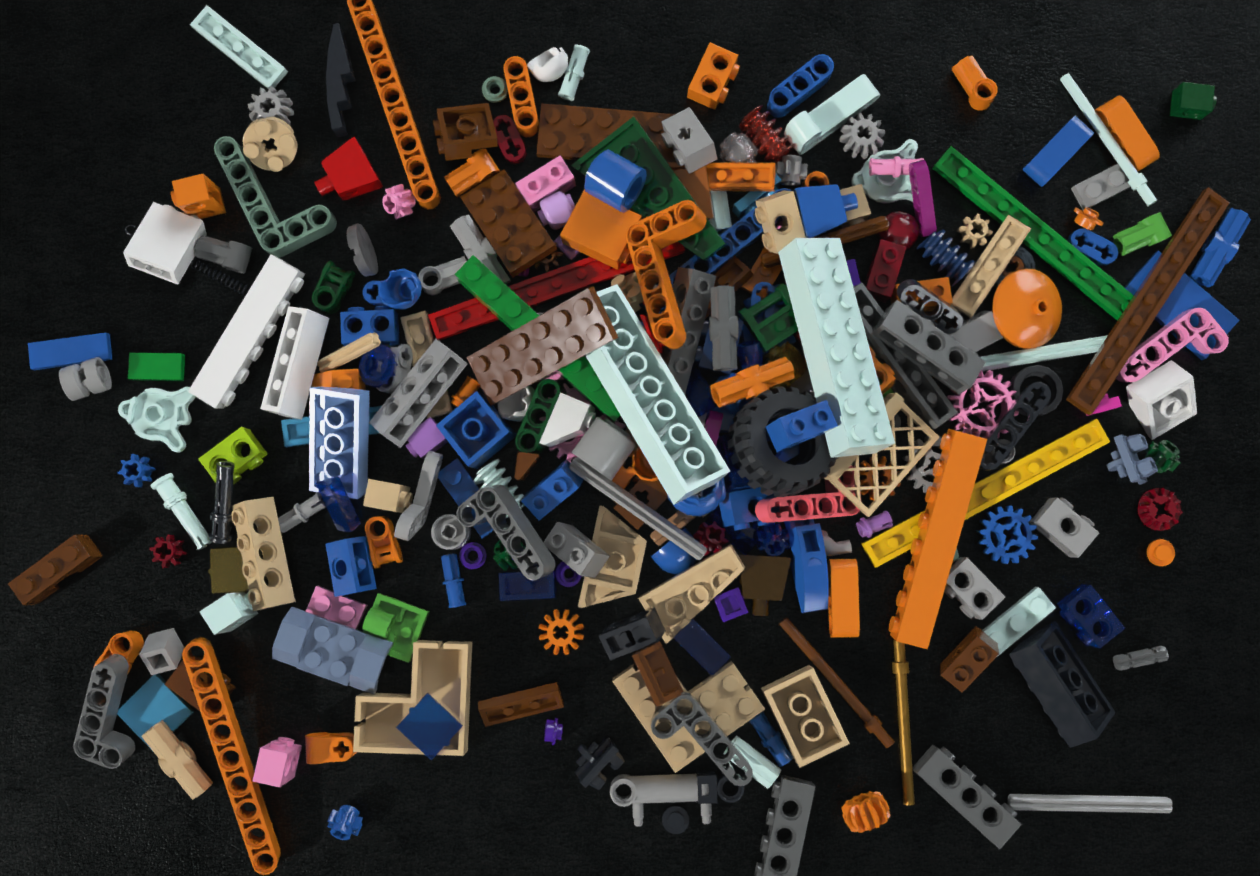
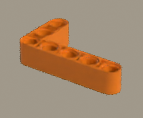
[626,200,707,350]

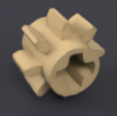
[957,214,993,249]

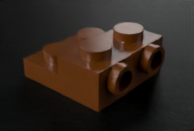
[433,103,498,161]

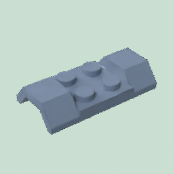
[272,607,394,694]

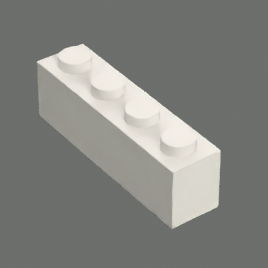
[260,306,329,420]

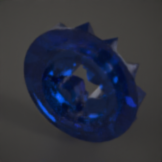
[359,345,398,388]

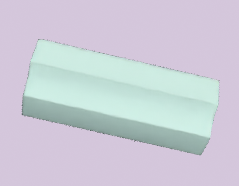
[709,190,732,234]
[723,736,781,789]

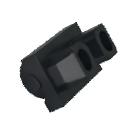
[575,736,624,790]

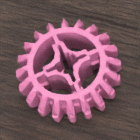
[947,370,1019,439]

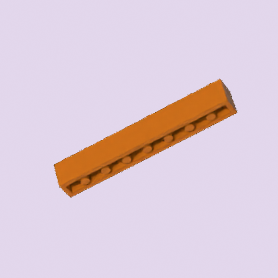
[889,429,987,649]

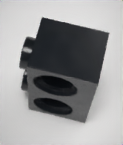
[599,607,666,660]

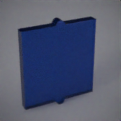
[396,693,463,760]

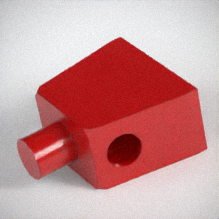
[314,137,383,200]

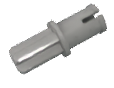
[278,493,327,533]

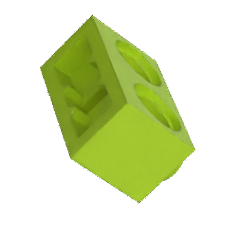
[199,427,268,484]

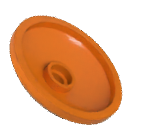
[993,269,1062,349]

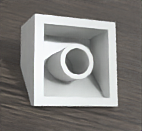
[1126,360,1197,440]

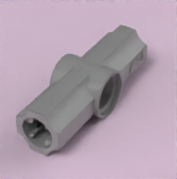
[450,214,511,285]

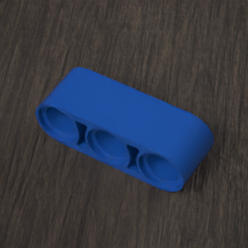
[767,54,834,118]
[1023,115,1094,188]

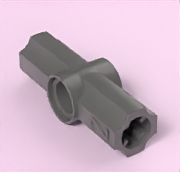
[709,286,738,371]

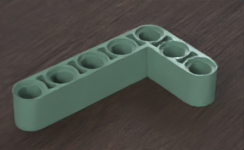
[214,136,337,258]

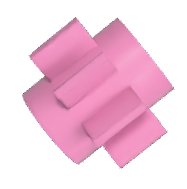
[383,184,416,219]

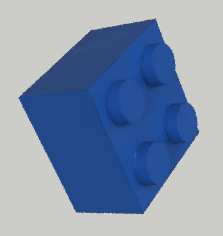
[436,391,517,469]

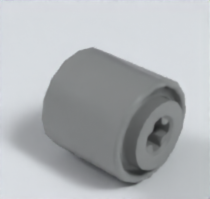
[572,417,636,481]

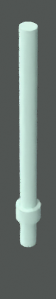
[1060,73,1157,206]

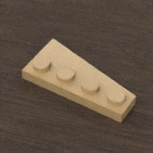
[638,544,745,644]

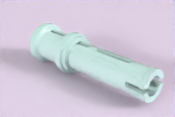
[151,473,212,550]

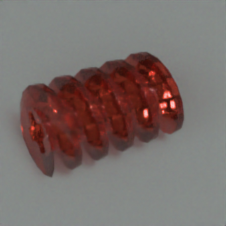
[739,105,796,163]

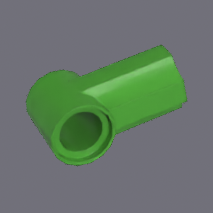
[1113,212,1172,256]

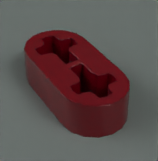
[493,115,526,165]

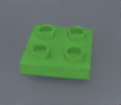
[362,593,430,663]

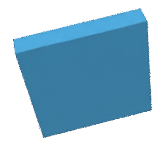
[117,673,194,751]

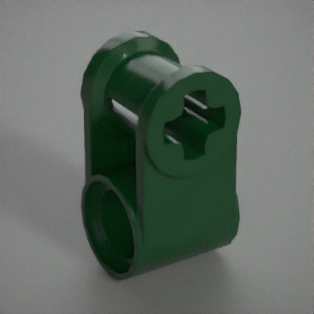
[312,261,355,315]

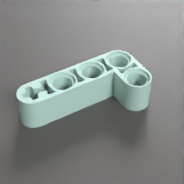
[784,74,881,155]

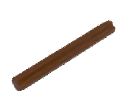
[761,216,889,268]

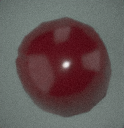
[876,211,920,249]

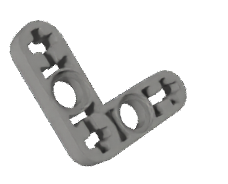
[394,451,443,541]

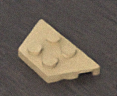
[578,506,647,608]

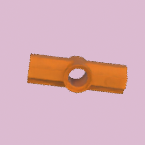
[710,357,795,408]

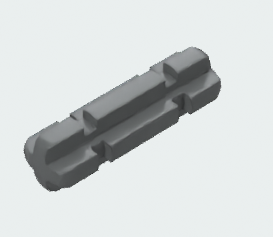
[1113,646,1169,670]

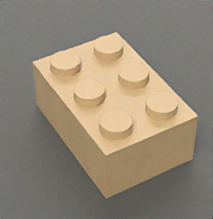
[761,665,850,767]

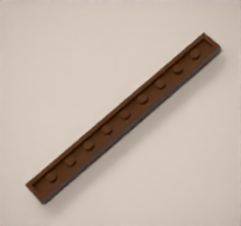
[1066,187,1230,415]

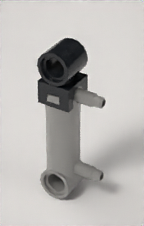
[610,771,744,826]

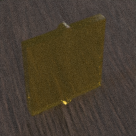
[208,547,249,593]

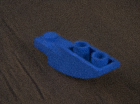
[784,503,829,613]

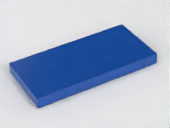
[1124,251,1239,360]

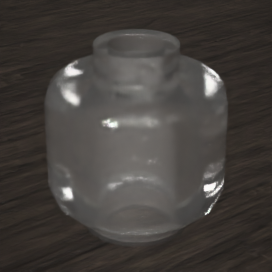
[719,132,758,163]

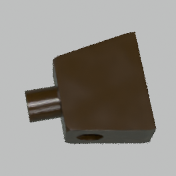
[738,554,791,616]

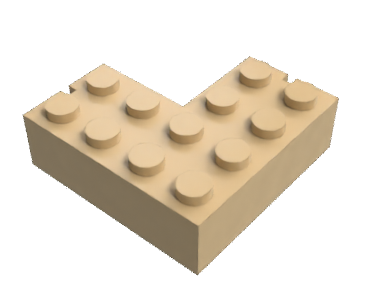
[353,640,472,756]
[612,661,765,773]

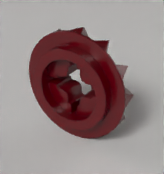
[1138,488,1183,531]

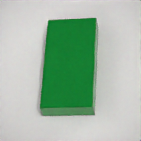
[128,353,185,381]

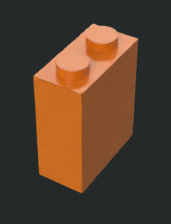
[560,189,642,270]

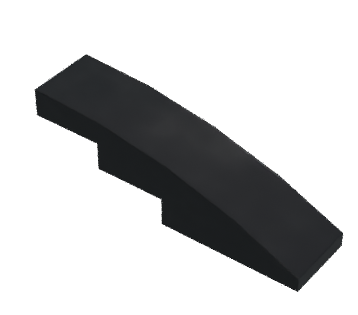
[326,23,356,138]

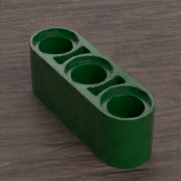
[515,379,567,454]

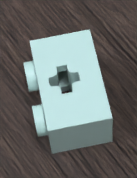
[200,591,258,635]

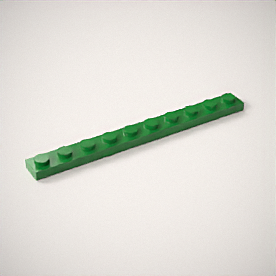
[932,146,1134,321]

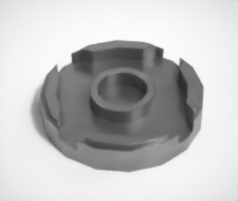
[347,223,378,277]

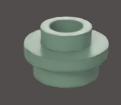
[482,76,508,103]

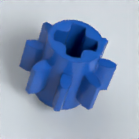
[118,454,155,488]
[327,805,363,840]

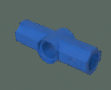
[1190,208,1251,288]

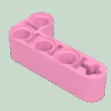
[1116,308,1229,383]

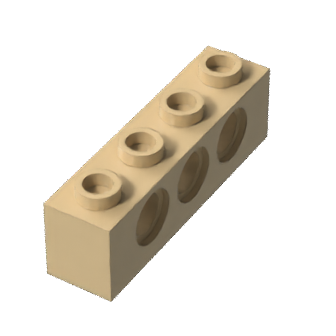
[231,497,295,611]

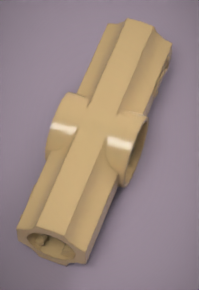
[141,720,213,800]

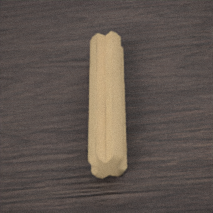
[317,332,381,372]

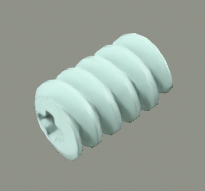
[473,459,525,518]

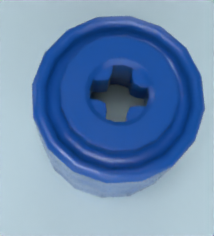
[584,149,647,213]

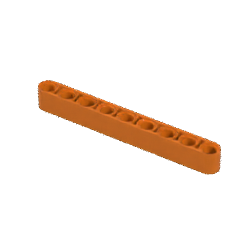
[347,0,441,210]
[182,637,281,875]

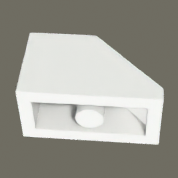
[539,393,596,447]

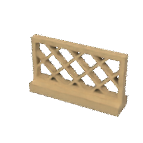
[824,392,940,517]

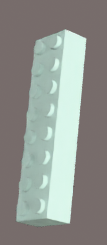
[778,238,895,458]
[586,284,730,505]

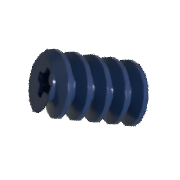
[915,229,975,287]

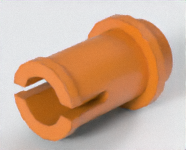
[450,376,481,407]

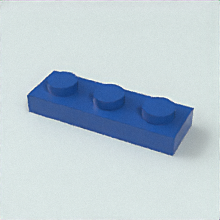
[438,459,494,539]

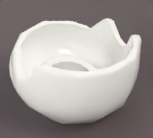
[527,47,568,82]
[498,385,535,422]

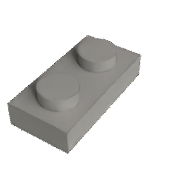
[1071,164,1130,210]

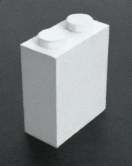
[123,202,207,285]

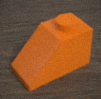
[312,369,366,390]

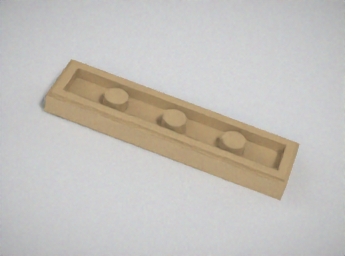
[951,215,1031,318]
[401,311,453,419]

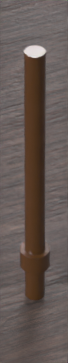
[779,617,895,748]

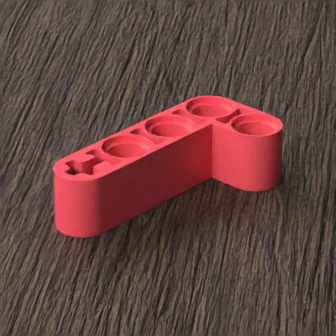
[755,465,861,523]

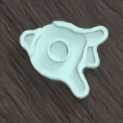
[851,139,918,203]
[118,387,196,452]

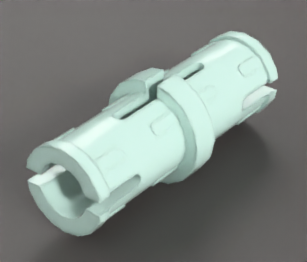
[558,45,590,101]

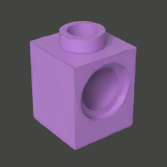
[406,417,448,459]

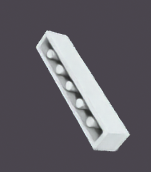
[188,255,305,409]

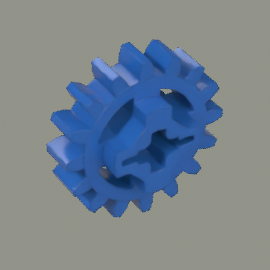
[976,506,1038,564]

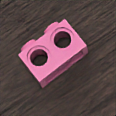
[516,156,576,212]
[253,737,302,787]

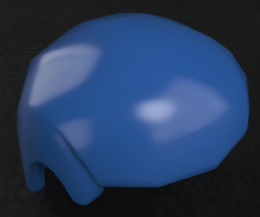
[378,269,422,309]

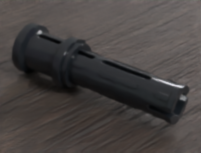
[209,461,235,544]

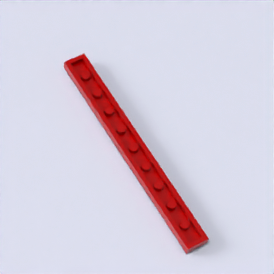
[428,238,685,341]

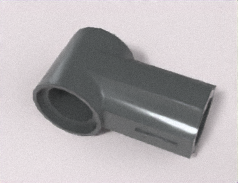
[195,235,253,274]

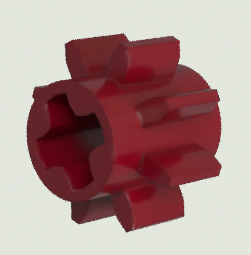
[693,521,728,556]
[149,534,187,568]

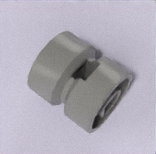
[59,357,112,401]
[431,514,471,550]

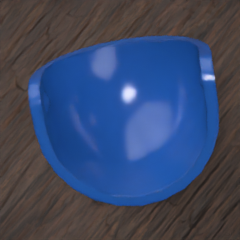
[651,528,697,574]

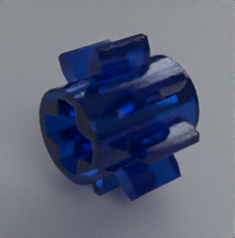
[757,523,790,556]

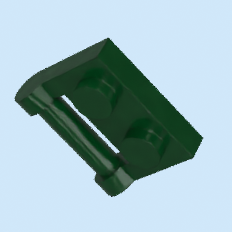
[738,283,798,353]

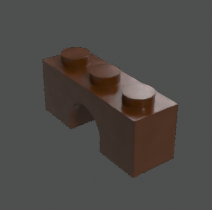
[8,535,103,606]

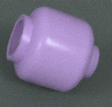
[537,191,575,230]

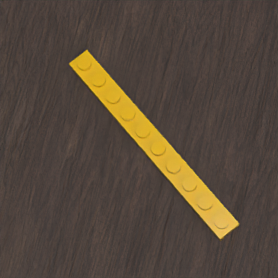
[862,419,1110,568]

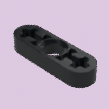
[897,279,963,334]

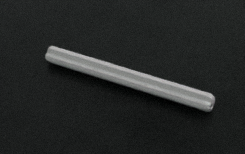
[569,457,707,560]
[1007,794,1172,813]

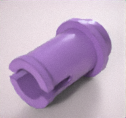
[856,511,893,538]

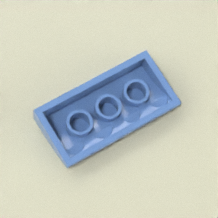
[309,387,369,499]

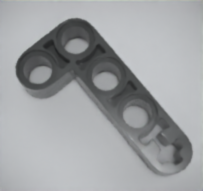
[456,485,555,580]
[73,654,135,769]
[651,692,753,786]

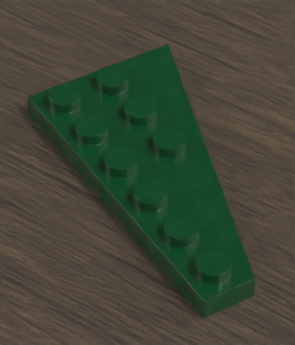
[571,116,726,261]

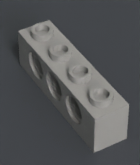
[369,339,468,448]

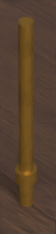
[892,640,915,805]

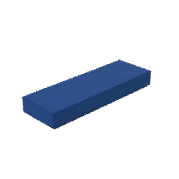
[28,333,112,370]

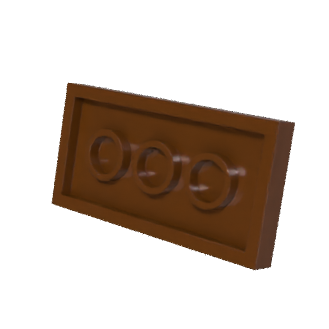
[460,170,558,278]

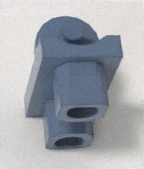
[1107,434,1158,485]

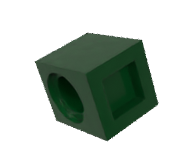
[1170,82,1217,120]

